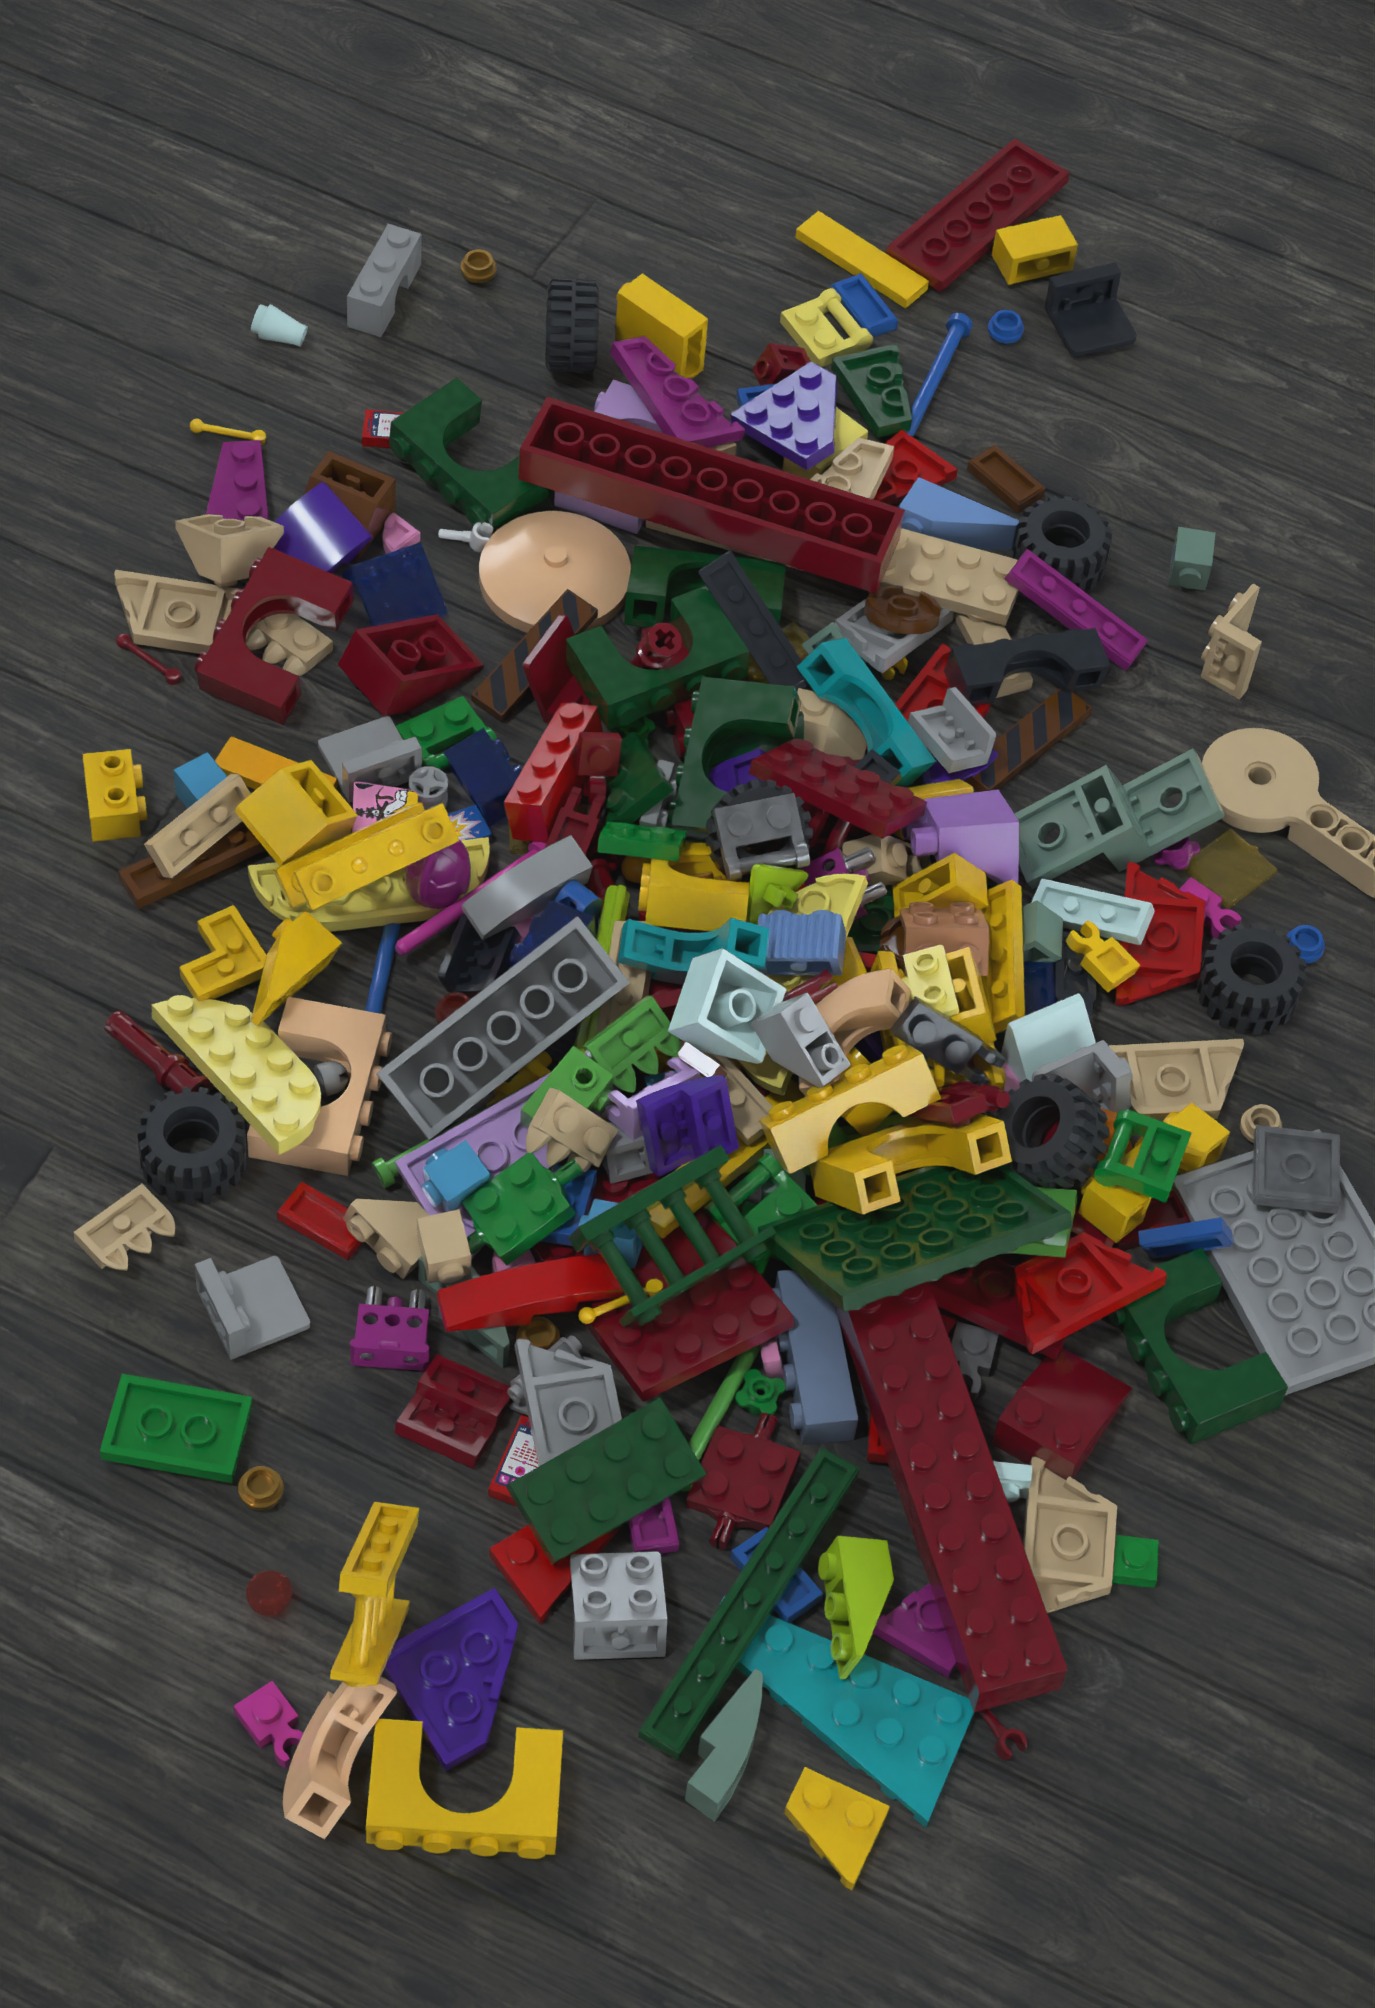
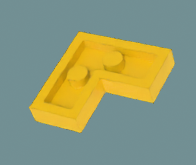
[179,905,267,1002]

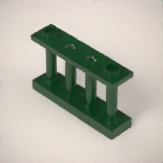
[568,1145,776,1328]

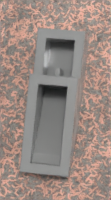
[461,835,593,940]

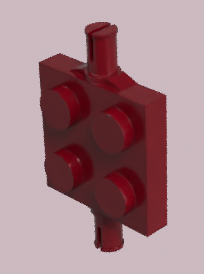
[686,1413,801,1550]

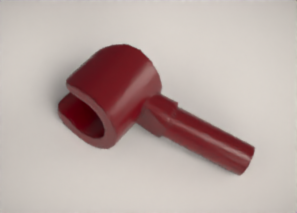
[978,1708,1027,1760]

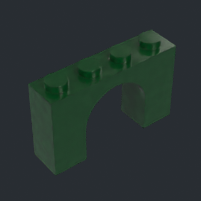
[389,377,555,535]
[624,545,786,628]
[566,586,749,730]
[668,677,801,850]
[1107,1248,1288,1445]

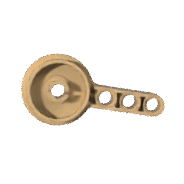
[1202,728,1375,898]

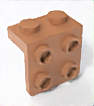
[900,902,989,976]

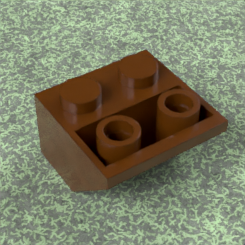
[303,451,396,559]

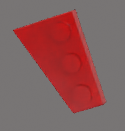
[873,430,958,505]
[489,1524,624,1625]

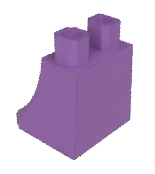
[902,790,1019,885]

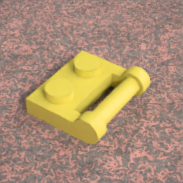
[780,288,874,367]

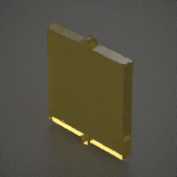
[1183,829,1278,909]

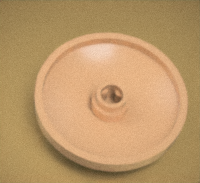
[479,511,631,633]

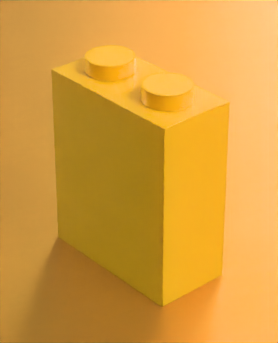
[615,273,708,379]

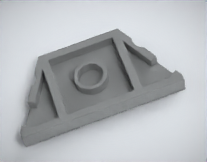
[835,597,954,673]
[514,1339,622,1466]

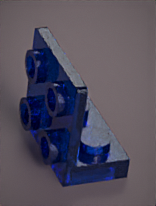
[341,542,447,626]

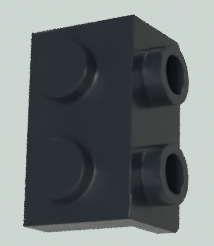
[438,914,522,1002]

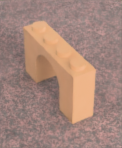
[247,997,392,1176]

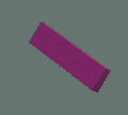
[1004,549,1148,671]

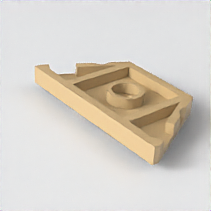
[114,570,244,654]
[1109,1039,1244,1122]
[1023,1457,1117,1613]

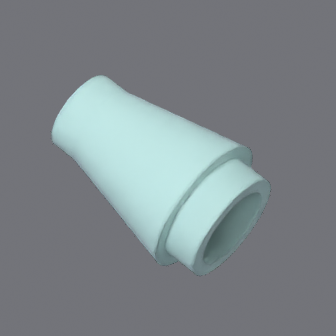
[251,304,308,347]

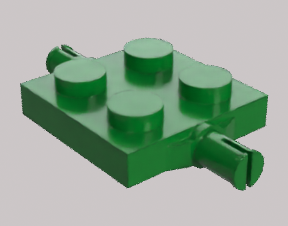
[461,1153,584,1266]

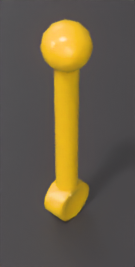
[189,419,266,446]
[578,1279,664,1324]

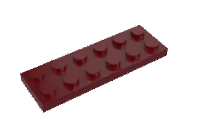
[885,138,1070,292]

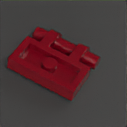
[908,1081,1010,1127]

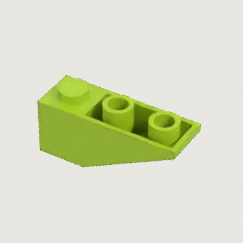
[818,1536,894,1679]

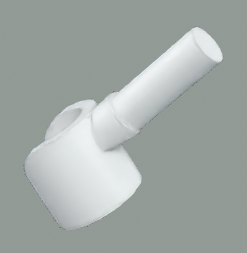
[439,522,493,552]

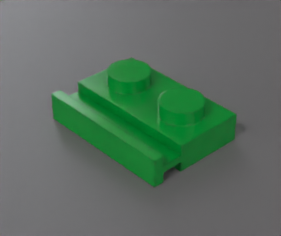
[598,821,687,862]

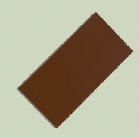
[967,445,1046,514]

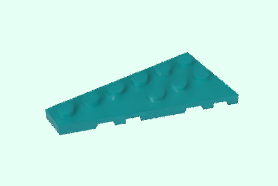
[720,1596,974,1828]

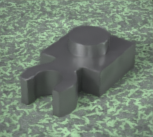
[951,1321,999,1401]

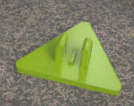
[746,863,808,925]

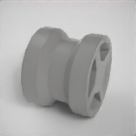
[409,767,448,810]

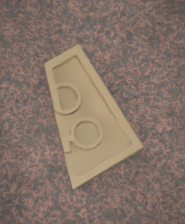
[810,438,894,499]

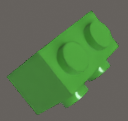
[520,1046,614,1143]

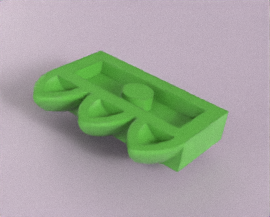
[582,996,681,1092]

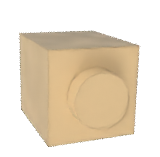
[417,1209,471,1283]

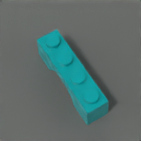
[797,638,936,787]

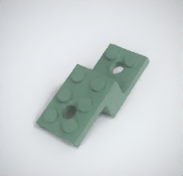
[1015,748,1226,889]

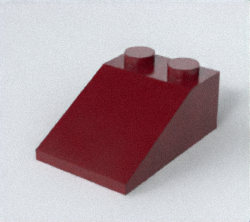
[338,614,484,717]
[991,1347,1132,1480]

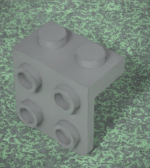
[1032,1040,1133,1113]

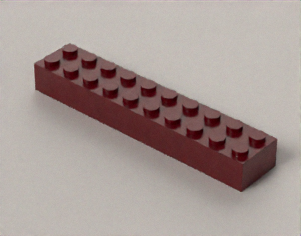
[518,397,905,593]
[836,1282,1067,1712]

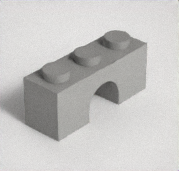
[347,224,422,337]

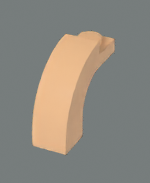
[799,969,911,1096]
[283,1677,397,1840]

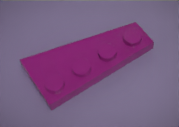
[610,336,745,447]
[206,440,268,521]

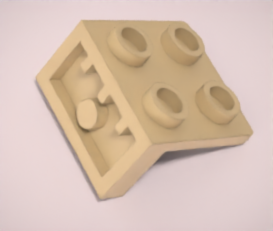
[1201,584,1262,699]

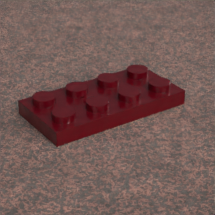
[749,738,927,839]

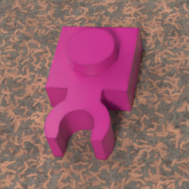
[1179,877,1242,939]
[233,1681,303,1769]

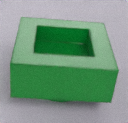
[1112,1535,1159,1588]

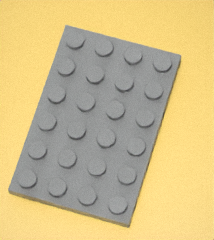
[1171,1129,1375,1395]

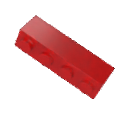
[504,703,603,843]

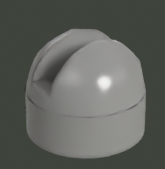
[314,1061,348,1097]

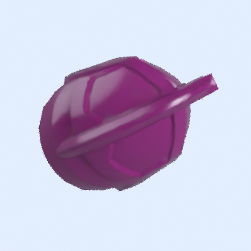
[404,839,471,909]

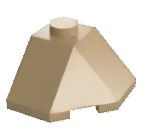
[175,514,284,587]
[797,688,867,760]

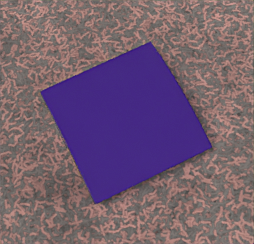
[274,482,373,573]
[636,1075,739,1177]

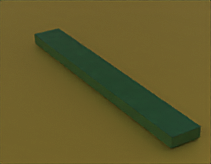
[638,1447,860,1760]

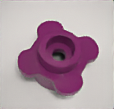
[1153,836,1200,869]

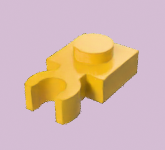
[1066,920,1140,992]

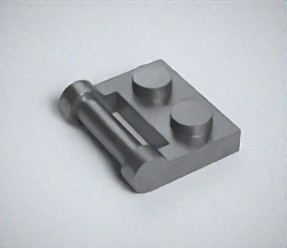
[712,793,810,881]

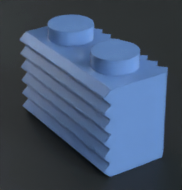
[758,910,846,975]

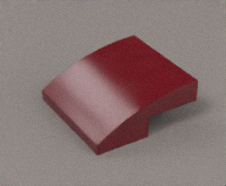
[394,1354,512,1469]

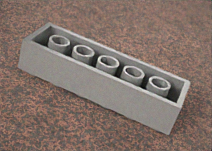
[376,916,630,1140]

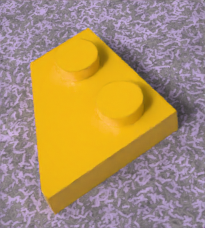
[784,1767,890,1890]

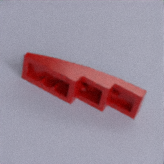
[436,1254,623,1332]

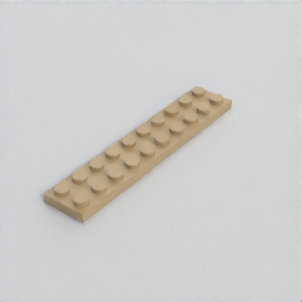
[646,520,1019,626]

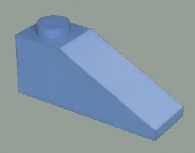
[899,477,1020,550]

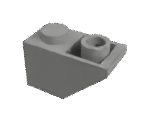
[751,992,851,1088]

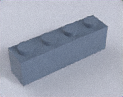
[772,1270,858,1445]

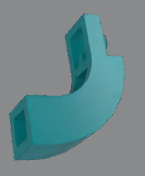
[617,918,770,985]

